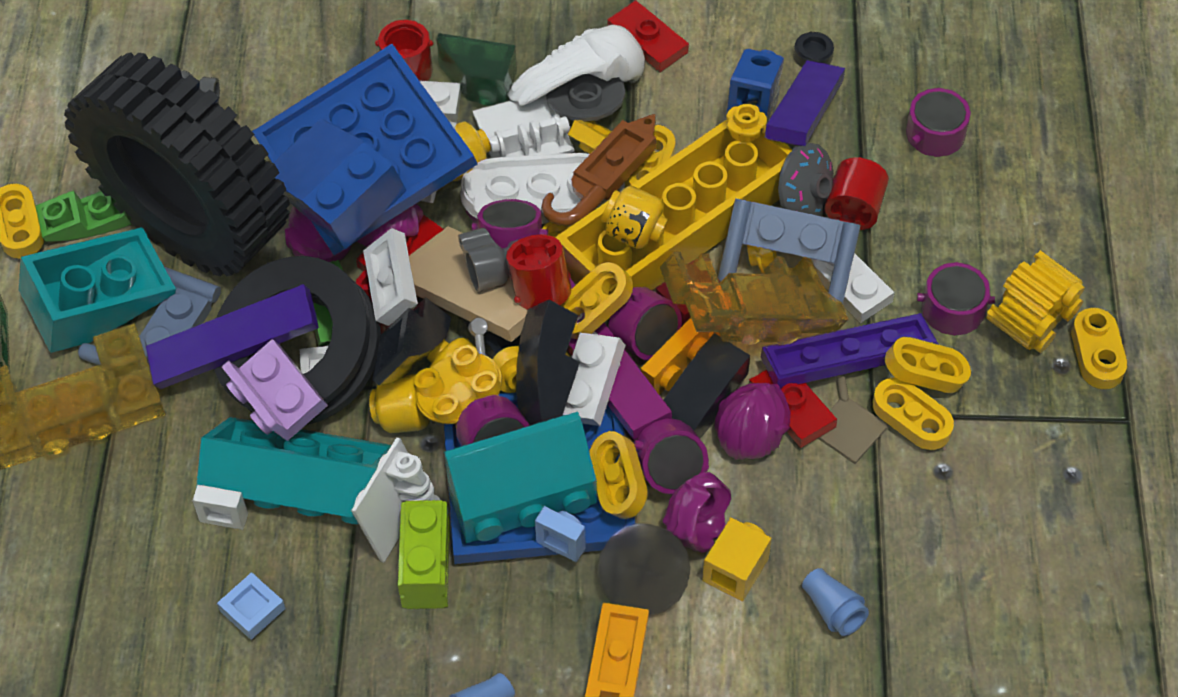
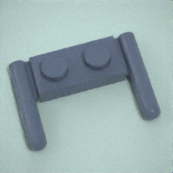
[718,198,861,316]
[78,267,221,388]

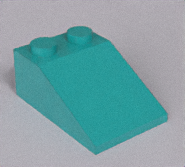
[18,227,176,353]

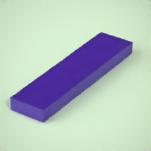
[765,61,845,146]
[146,284,319,389]
[760,313,939,388]

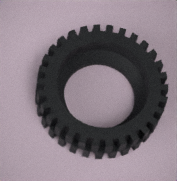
[64,52,290,276]

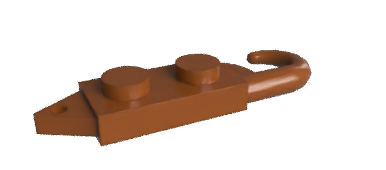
[541,114,657,227]

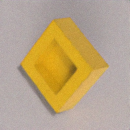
[568,120,612,154]

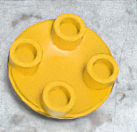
[414,345,502,424]

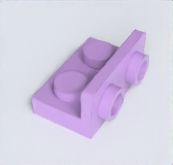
[222,339,328,441]

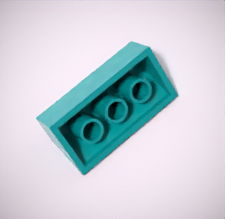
[196,417,392,524]

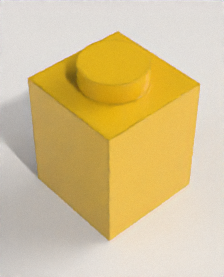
[702,517,772,602]

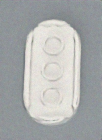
[460,153,625,224]

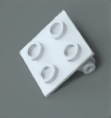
[473,95,574,158]
[351,437,440,563]

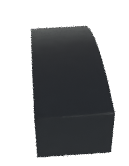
[372,297,451,385]
[516,299,580,426]
[663,333,750,438]

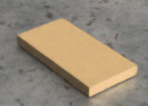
[409,226,527,342]

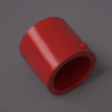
[375,19,434,81]
[825,157,889,230]
[506,234,572,310]

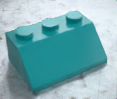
[444,412,597,543]

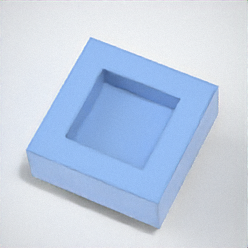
[535,506,586,562]
[217,572,286,640]

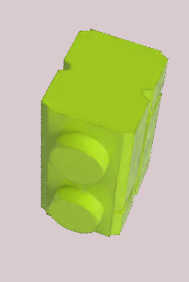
[398,500,450,609]

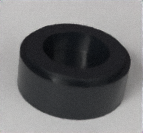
[794,32,834,67]

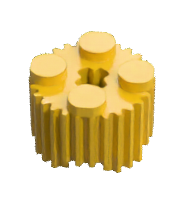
[986,250,1085,353]

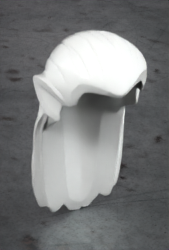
[507,25,645,106]

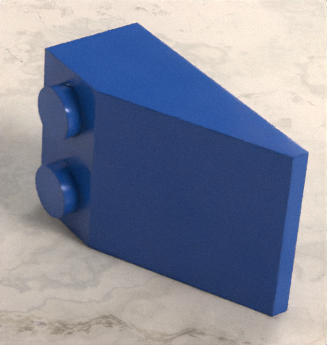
[274,118,406,250]

